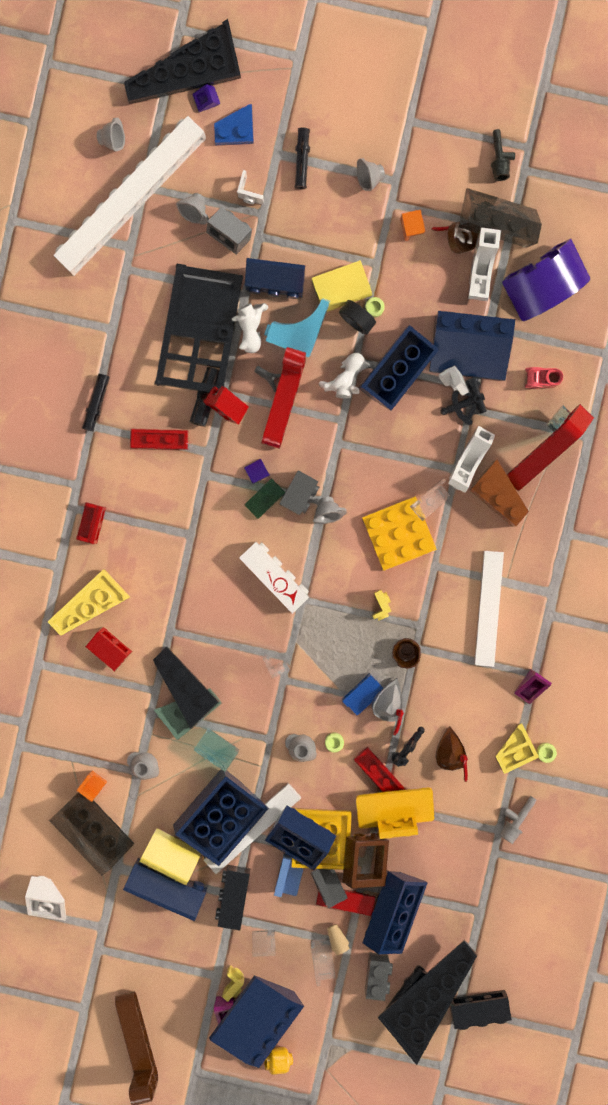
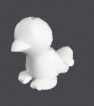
[232,303,268,354]
[319,353,371,399]

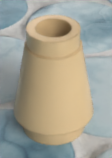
[327,924,350,955]

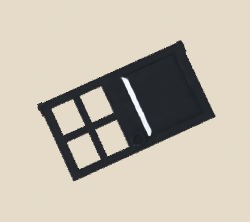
[154,263,243,394]

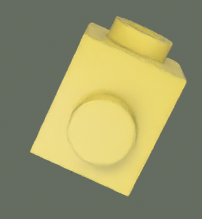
[372,590,391,621]
[222,965,244,1002]

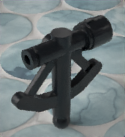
[440,377,487,425]
[391,727,425,767]

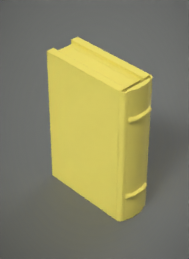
[312,260,372,312]
[139,828,201,885]

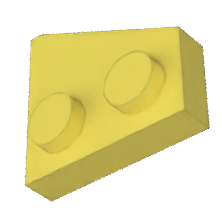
[495,724,539,774]

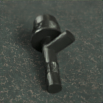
[491,129,515,181]

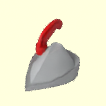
[372,678,404,736]

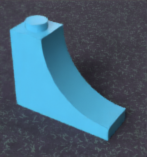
[264,298,330,357]

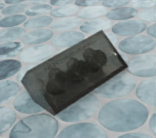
[459,188,542,248]
[49,792,134,876]

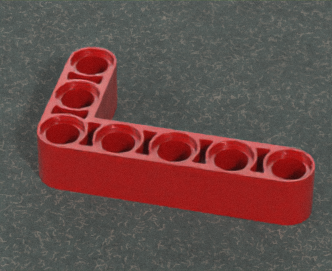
[261,347,306,449]
[507,404,594,491]

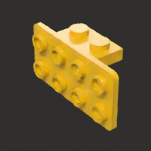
[356,787,435,839]

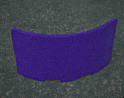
[502,239,590,321]

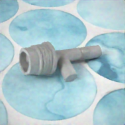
[500,796,537,844]

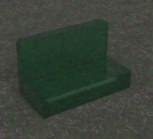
[244,478,286,519]

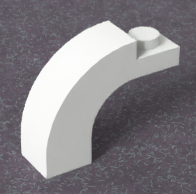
[468,228,501,301]
[448,426,495,493]

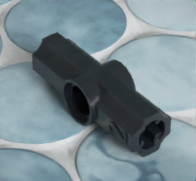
[189,367,220,427]

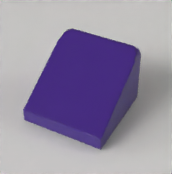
[192,84,220,112]
[244,459,270,484]

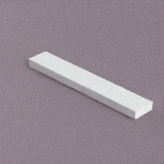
[474,551,504,667]
[203,783,301,874]

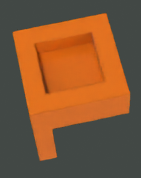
[400,209,425,241]
[76,770,107,802]

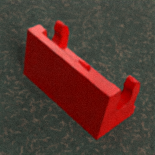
[203,386,249,425]
[76,502,106,544]
[85,627,133,672]

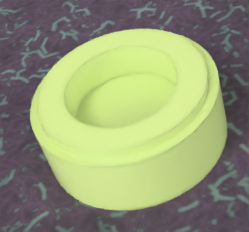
[365,297,384,318]
[325,732,344,752]
[536,743,557,763]

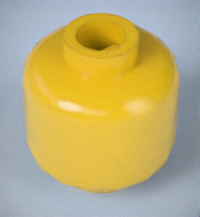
[264,1047,293,1075]

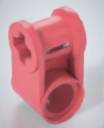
[525,367,564,389]

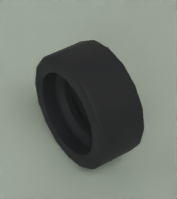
[339,300,376,335]

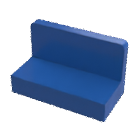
[342,673,383,715]

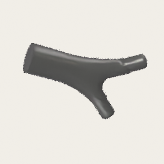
[254,366,281,392]

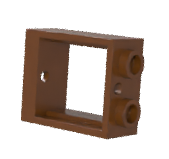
[342,833,389,888]

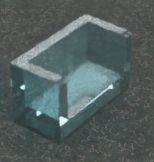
[194,728,239,771]

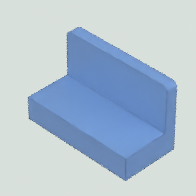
[274,853,304,897]

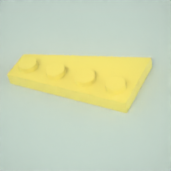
[48,569,130,636]

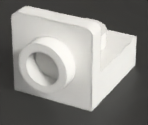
[438,366,469,396]

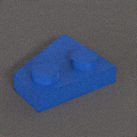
[214,104,254,145]

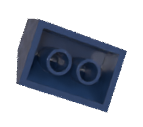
[245,258,305,299]
[265,805,336,871]

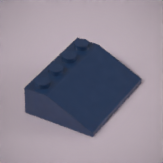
[429,311,516,381]
[173,767,269,866]
[209,975,304,1068]

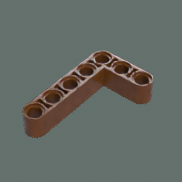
[115,991,158,1105]

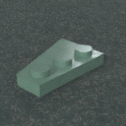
[154,688,222,740]

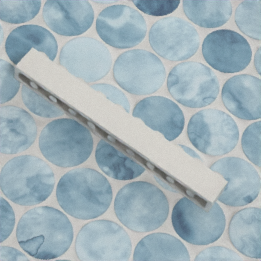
[54,116,206,276]

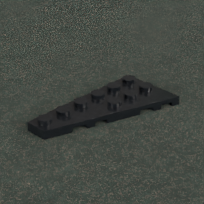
[124,19,241,104]
[378,940,477,1065]

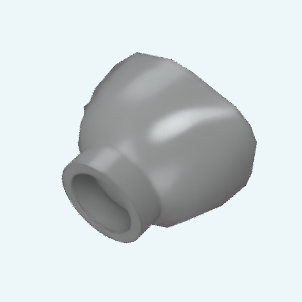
[97,118,125,152]
[357,158,385,191]
[176,193,209,224]
[313,497,347,524]
[285,734,317,762]
[127,752,159,780]

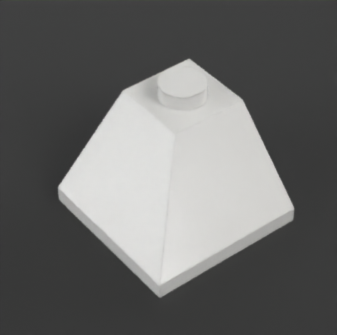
[25,876,66,921]

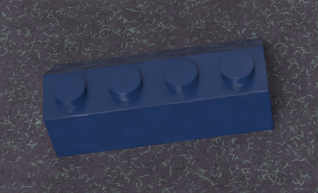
[359,325,439,411]
[123,858,207,921]
[362,871,428,955]

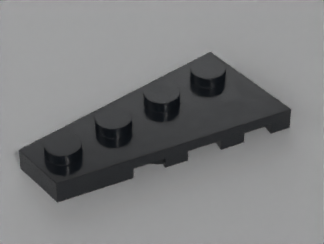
[153,647,219,729]

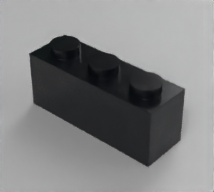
[215,865,251,931]
[450,990,512,1030]

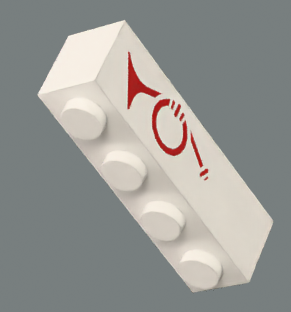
[239,542,309,614]

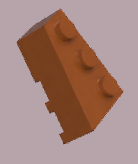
[469,459,529,527]

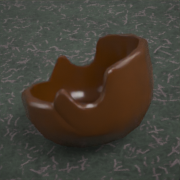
[392,638,421,669]

